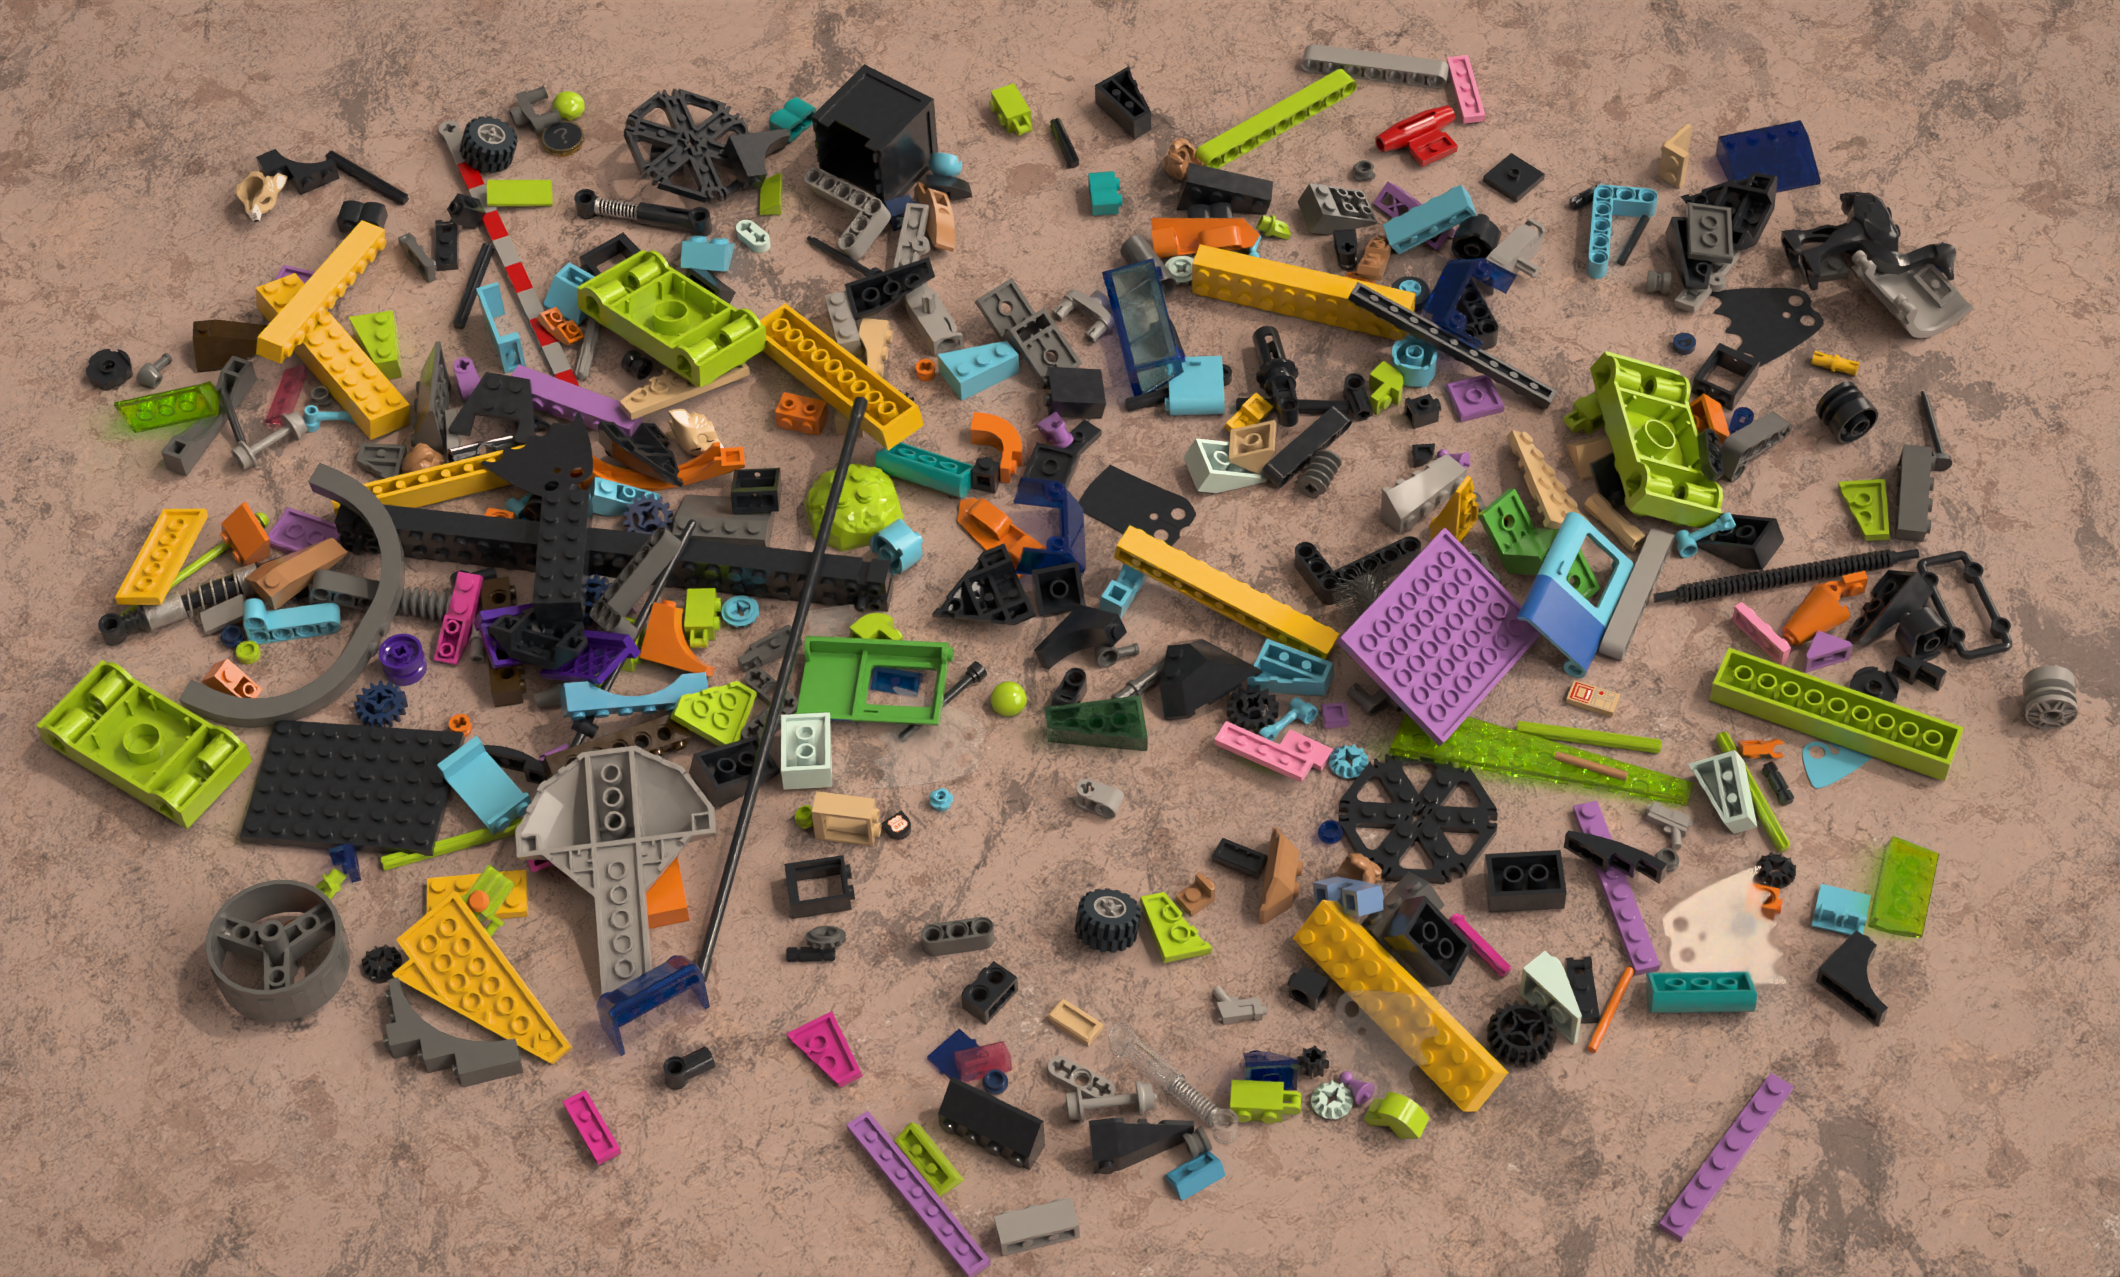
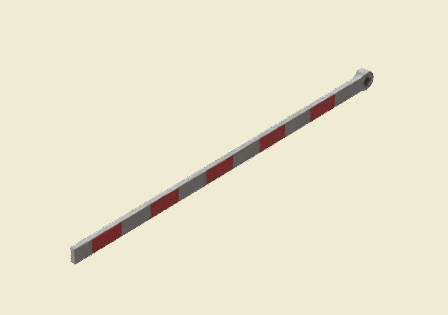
[439,120,580,387]

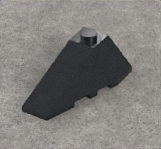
[845,257,935,321]
[1845,570,1933,645]
[1089,1117,1194,1175]

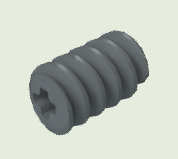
[1297,449,1342,499]
[402,586,453,622]

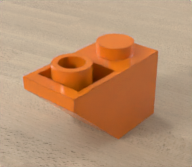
[202,659,263,698]

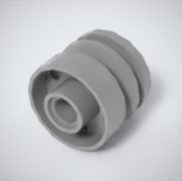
[2022,665,2078,729]

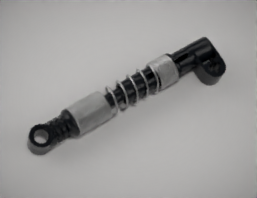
[98,550,313,645]

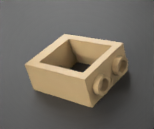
[811,791,881,846]

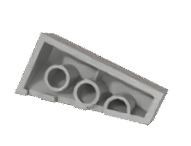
[1380,454,1467,534]

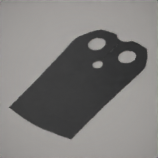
[1075,465,1196,546]

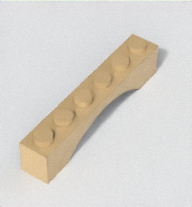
[835,318,893,437]

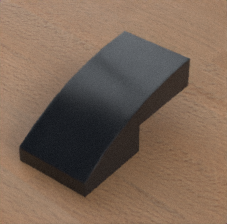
[926,174,972,199]
[1891,656,1947,691]

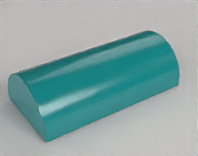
[875,442,974,498]
[1646,971,1757,1013]

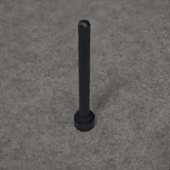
[897,661,987,742]

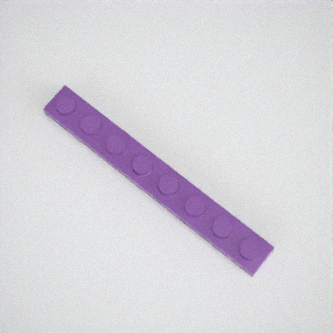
[1573,801,1660,976]
[1659,1073,1794,1242]
[846,1111,991,1277]

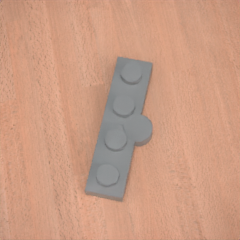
[893,203,930,268]
[1675,250,1739,314]

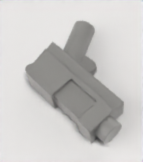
[1645,801,1693,849]
[1212,986,1267,1024]

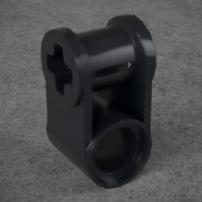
[1333,229,1357,270]
[1051,667,1087,716]

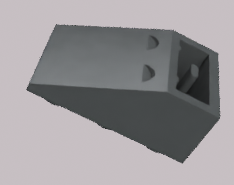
[1297,183,1377,235]

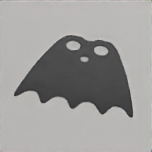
[1710,288,1824,367]
[481,412,593,497]

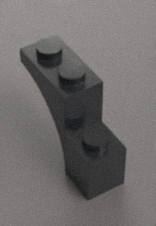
[256,149,340,195]

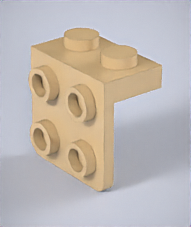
[1658,124,1692,189]

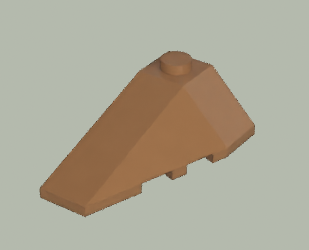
[244,537,348,610]

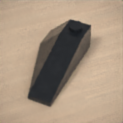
[1665,217,1712,289]

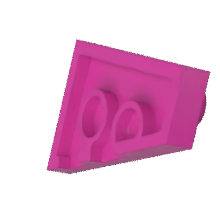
[786,1011,863,1088]

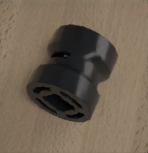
[621,350,653,380]

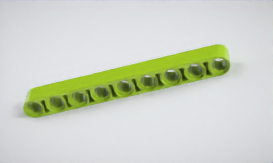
[1194,69,1357,169]

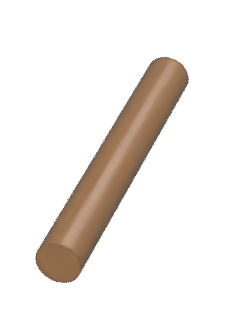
[1554,751,1628,781]

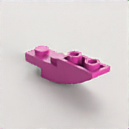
[434,571,483,665]

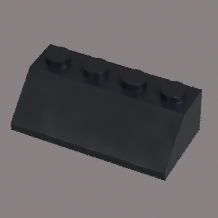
[938,1076,1045,1170]

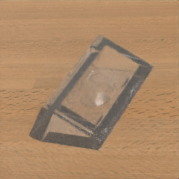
[808,604,857,637]

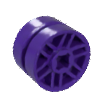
[379,634,427,686]

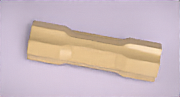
[1584,493,1646,552]

